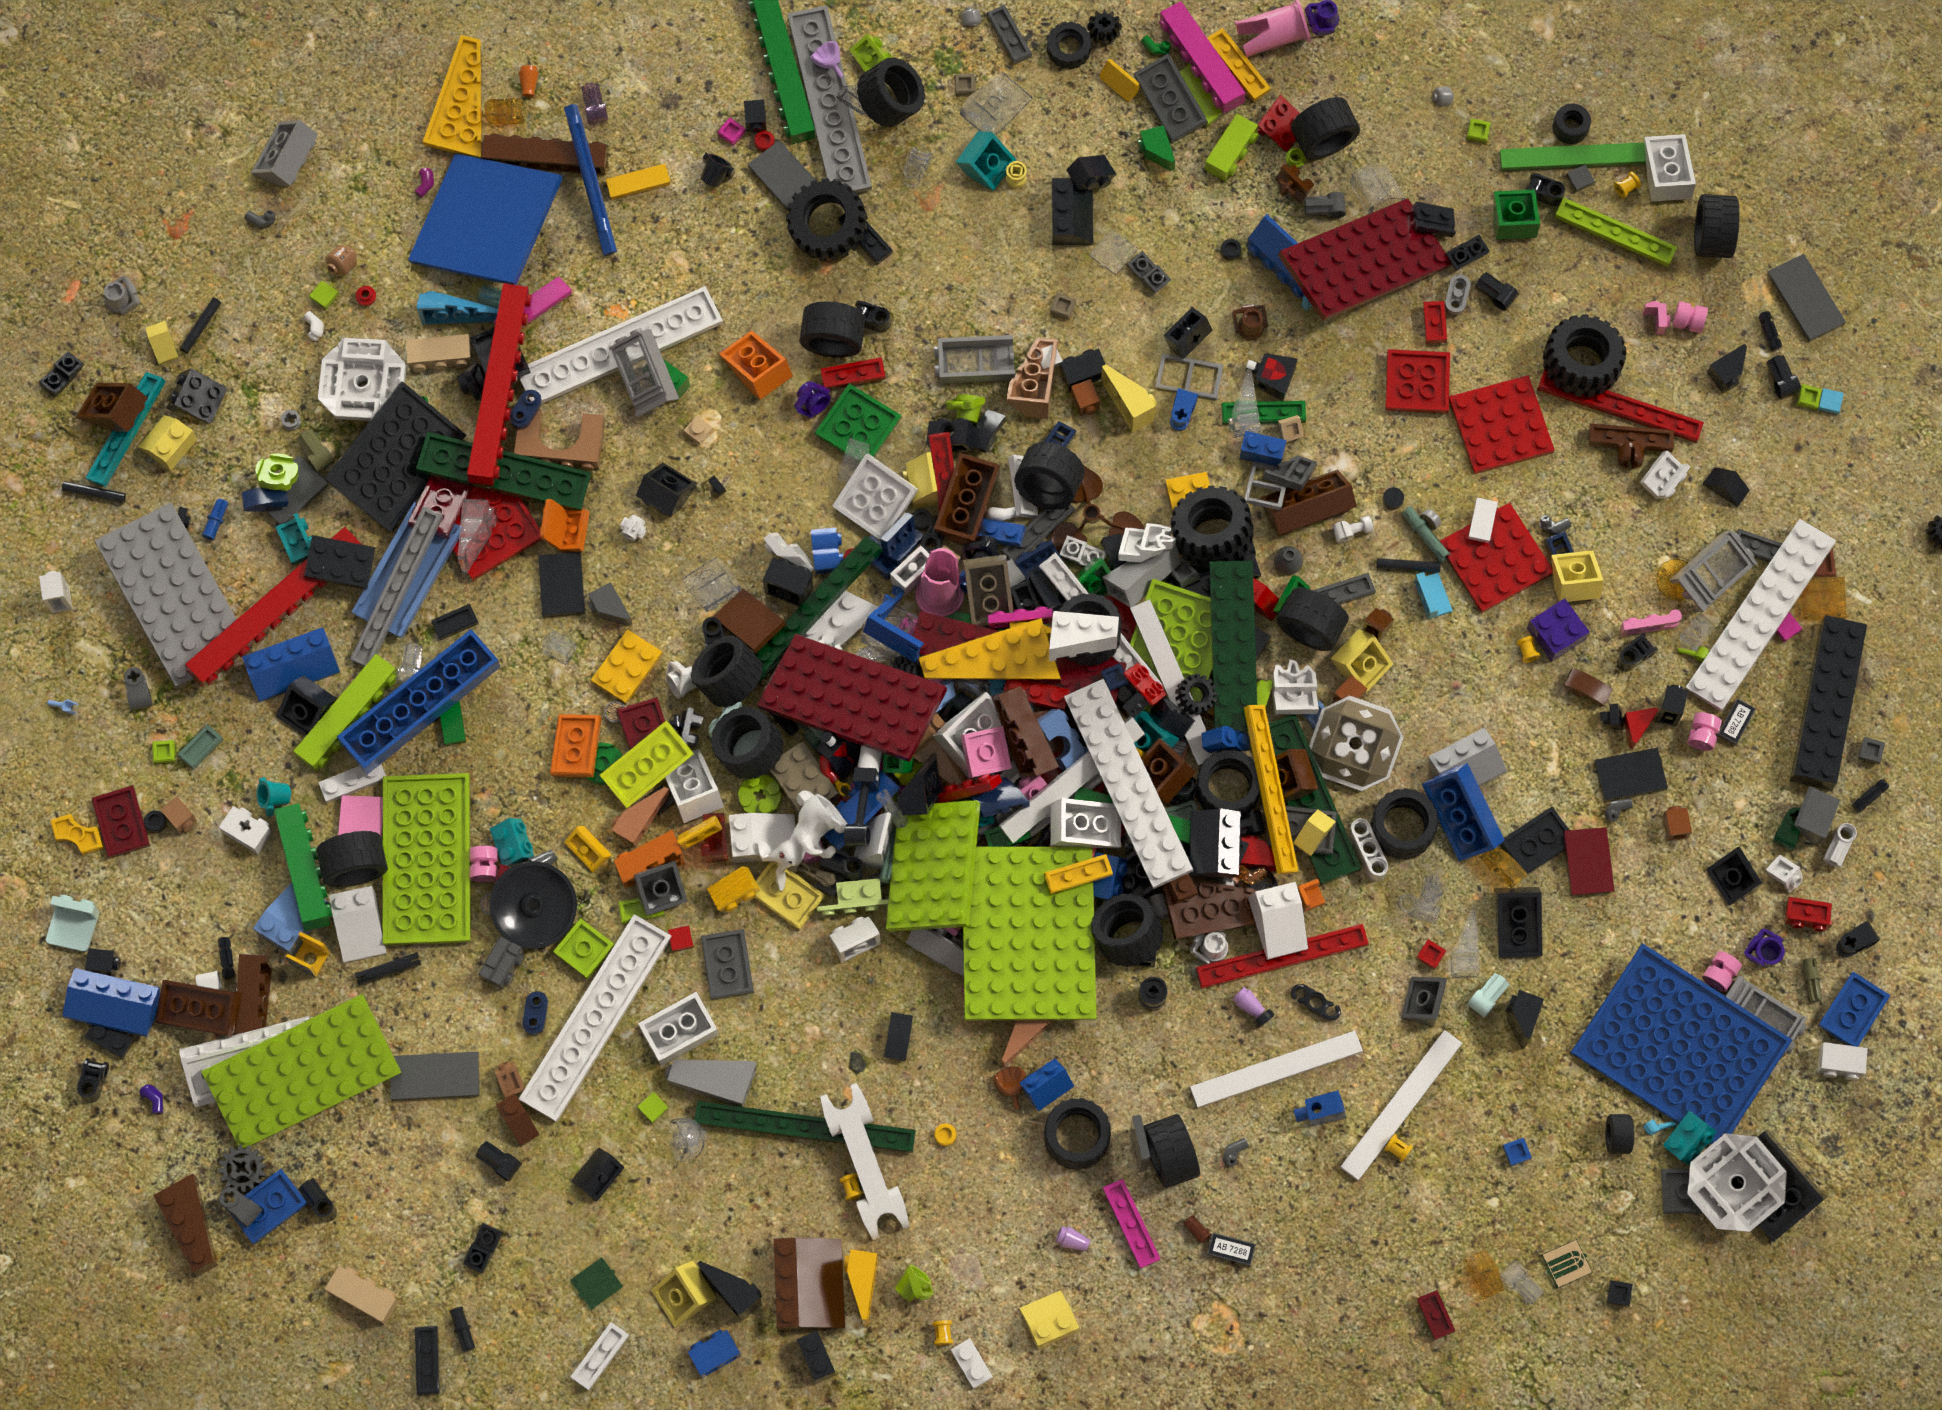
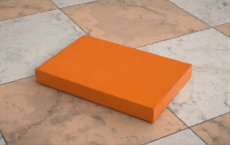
[550,714,602,777]

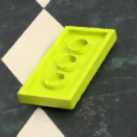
[600,720,694,808]

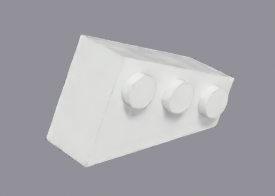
[1049,611,1119,662]

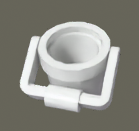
[665,661,696,699]
[1190,931,1228,964]

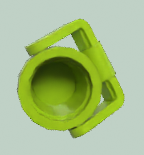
[946,394,985,424]
[895,1264,933,1302]

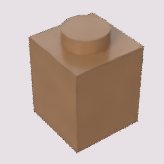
[160,796,197,834]

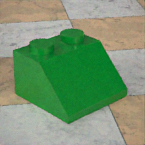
[1493,190,1540,240]

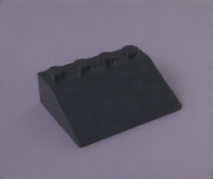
[1732,1129,1827,1242]

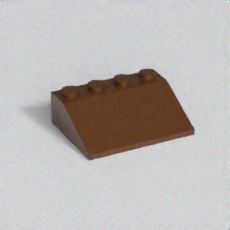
[774,1237,845,1332]

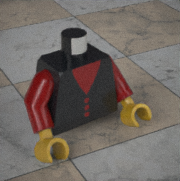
[817,731,861,796]

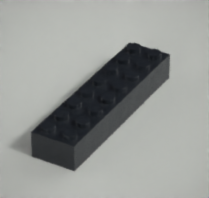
[1790,615,1867,791]

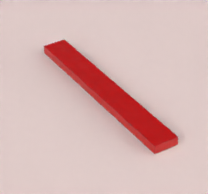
[1537,370,1704,443]
[1195,924,1369,990]

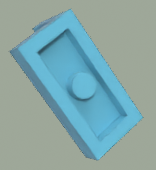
[1414,572,1453,620]

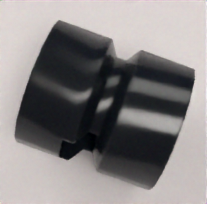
[1138,977,1168,1011]

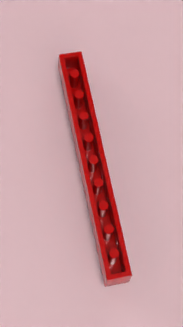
[467,283,532,486]
[185,527,362,688]

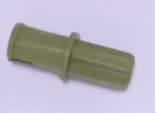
[1802,958,1823,1002]

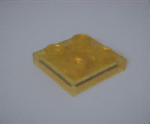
[1801,577,1847,620]

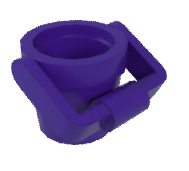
[1304,0,1339,35]
[794,381,831,418]
[1744,929,1785,967]

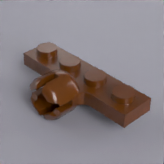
[1588,423,1674,469]

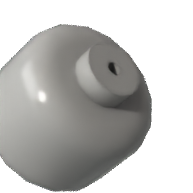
[960,7,981,27]
[1431,86,1454,107]

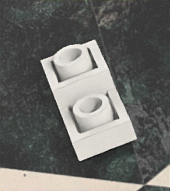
[1060,536,1107,567]

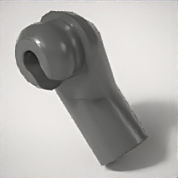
[1539,515,1572,534]

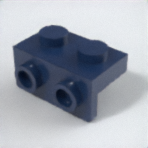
[880,512,924,563]
[1015,540,1065,581]

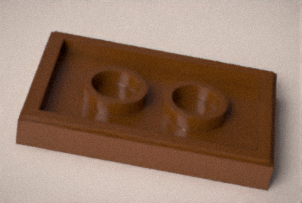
[713,588,786,653]

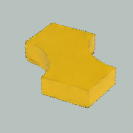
[50,814,104,855]

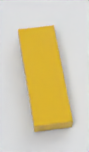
[606,164,671,200]
[1044,854,1113,895]

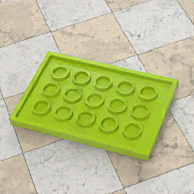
[1129,578,1213,713]
[886,800,980,932]

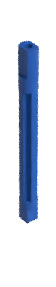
[564,104,617,256]

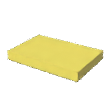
[755,861,826,931]

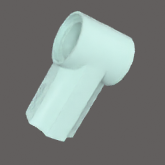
[1467,973,1510,1018]

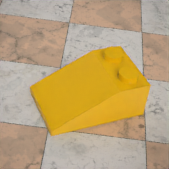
[844,1249,878,1327]

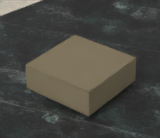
[954,73,976,96]
[1050,293,1076,320]

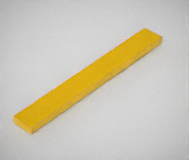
[1244,705,1299,874]

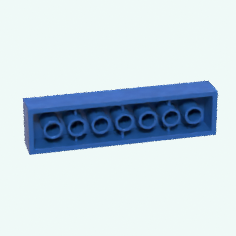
[337,629,500,775]

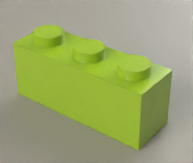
[1204,114,1259,182]

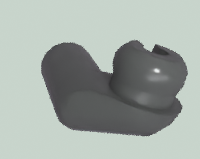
[244,210,276,228]
[1605,798,1633,822]
[1223,1138,1249,1167]

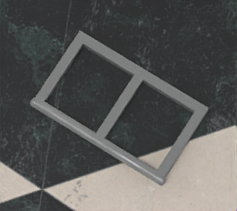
[1154,353,1223,400]
[1244,461,1286,510]

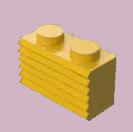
[707,866,760,913]

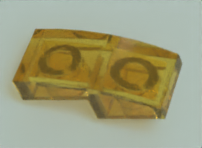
[1480,847,1528,888]

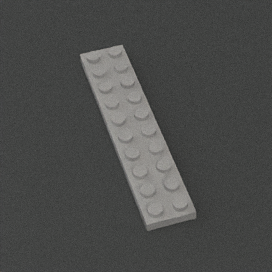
[788,5,872,193]

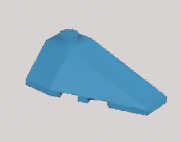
[417,291,498,325]

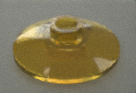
[1656,559,1688,601]

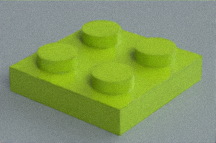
[553,918,615,979]

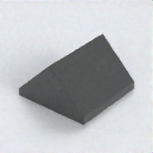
[1794,787,1840,845]
[634,860,688,916]
[1401,977,1447,1027]

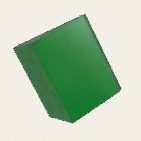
[1075,558,1111,596]

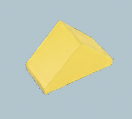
[146,321,179,365]
[1293,810,1336,856]

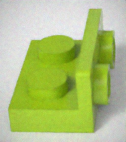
[849,34,893,72]

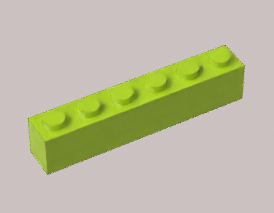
[293,654,398,772]

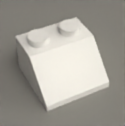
[829,916,881,963]

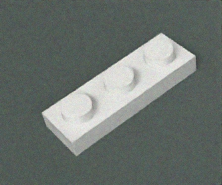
[1008,455,1038,519]
[318,764,386,804]
[571,1322,629,1391]

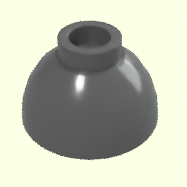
[1274,546,1303,575]

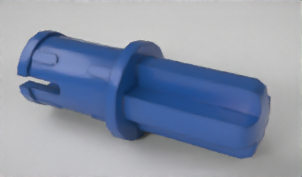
[202,498,228,541]

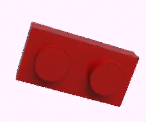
[1423,301,1447,343]

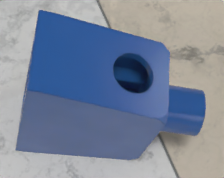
[1294,1090,1347,1125]

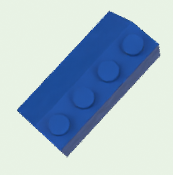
[1247,214,1305,299]
[242,627,341,702]
[1422,763,1505,861]
[823,770,900,850]
[63,968,160,1037]

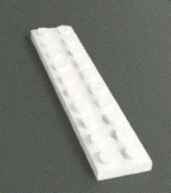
[519,286,723,404]
[1685,519,1836,712]
[1064,679,1193,889]
[519,914,672,1123]

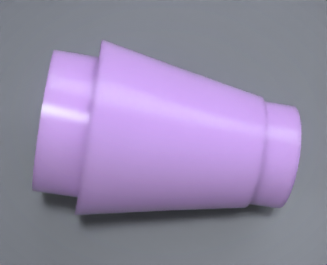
[1232,987,1265,1019]
[1056,1226,1090,1252]

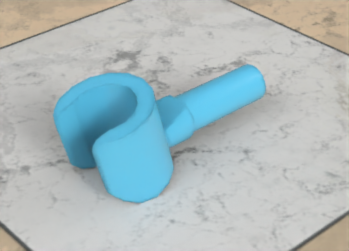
[1643,1119,1676,1135]

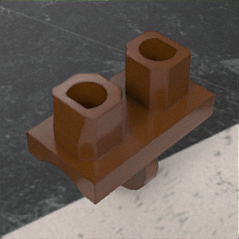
[1275,164,1314,204]

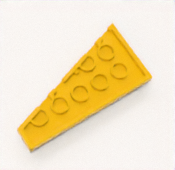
[423,35,482,159]
[919,618,1061,680]

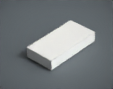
[1468,498,1498,543]

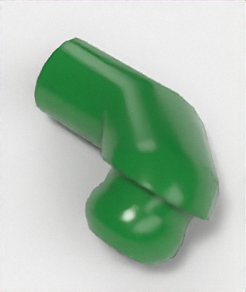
[1140,35,1171,55]

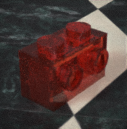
[699,813,729,863]

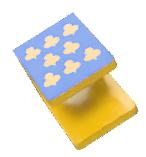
[285,932,330,978]

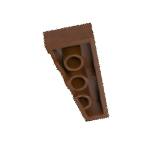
[991,686,1059,777]
[232,954,272,1036]
[153,1174,218,1276]

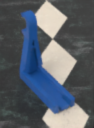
[863,585,924,663]

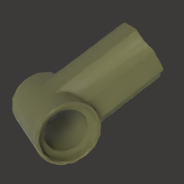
[296,429,335,472]

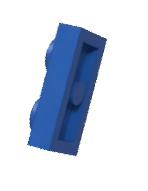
[979,519,1026,547]

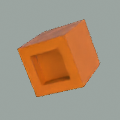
[1297,879,1325,912]

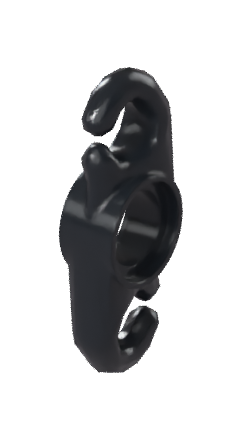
[1290,984,1341,1021]

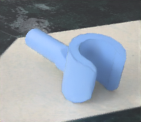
[47,699,78,715]

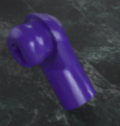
[139,1084,163,1114]

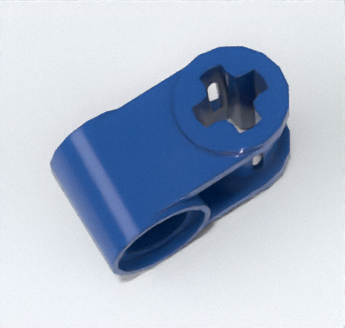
[1170,388,1198,431]

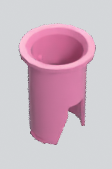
[1235,0,1311,58]
[915,548,964,617]

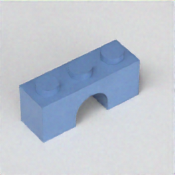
[1037,709,1089,772]

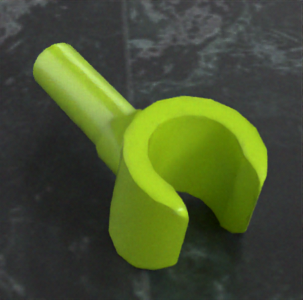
[1677,646,1709,662]

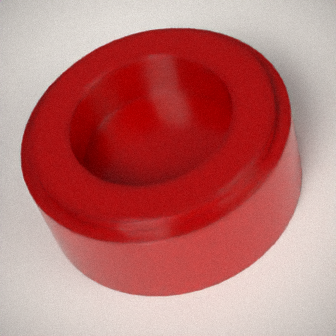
[754,131,775,152]

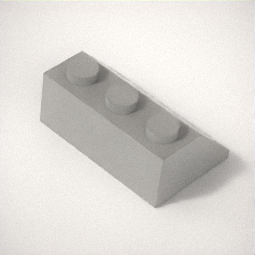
[251,120,318,186]
[1428,728,1507,787]
[906,928,963,975]

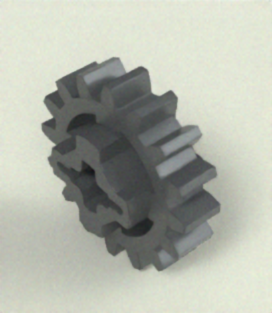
[218,1145,267,1194]

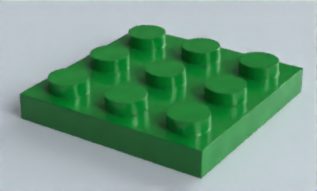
[815,383,902,463]

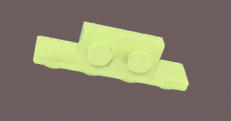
[817,878,889,916]

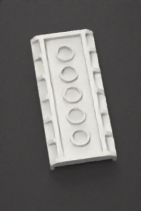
[179,1016,310,1107]

